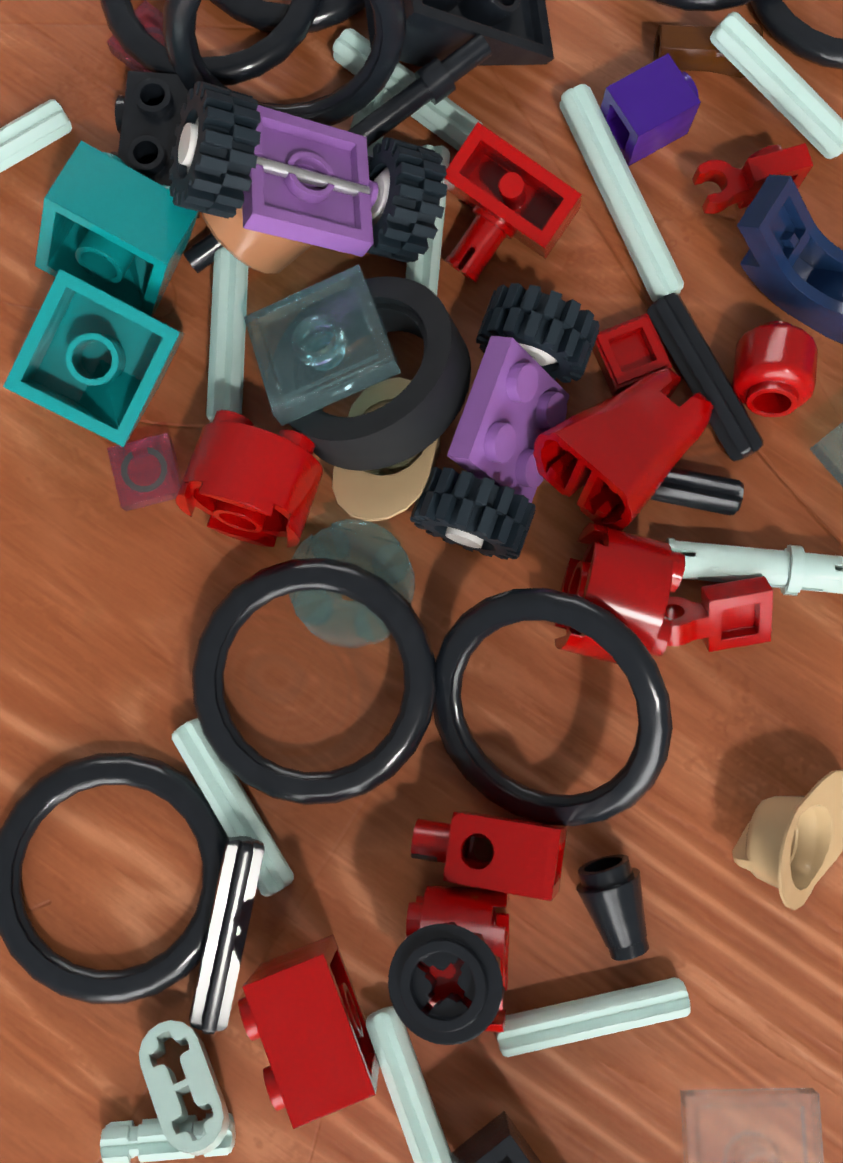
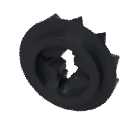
[388,922,505,1045]

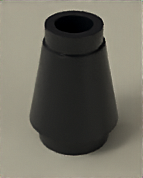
[576,854,649,961]

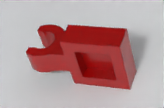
[692,143,813,214]
[664,576,773,652]

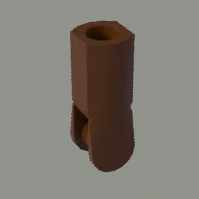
[653,23,763,78]

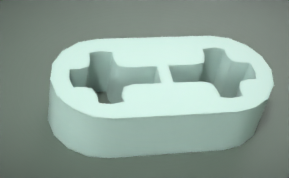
[139,1020,229,1156]

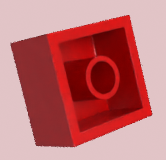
[238,935,380,1129]

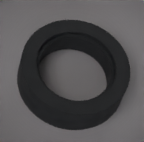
[272,276,471,471]

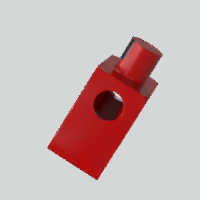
[411,811,568,901]

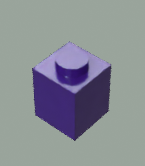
[600,53,701,166]

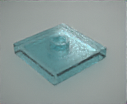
[244,264,401,426]

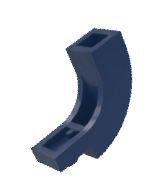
[737,174,843,344]

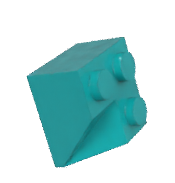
[35,140,199,317]
[3,269,185,447]

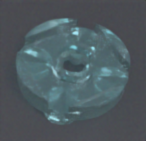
[289,519,415,648]

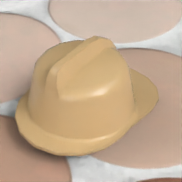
[332,377,441,522]
[732,769,843,910]

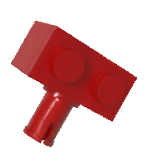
[443,122,582,283]

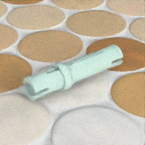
[666,538,843,596]

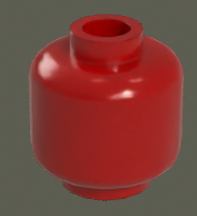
[732,321,818,417]

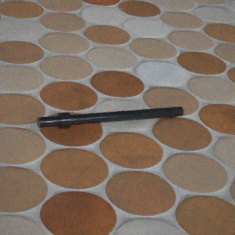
[183,33,492,273]

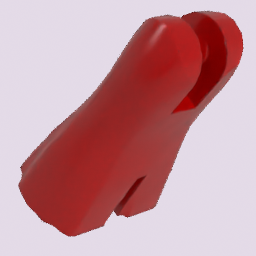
[533,368,713,532]

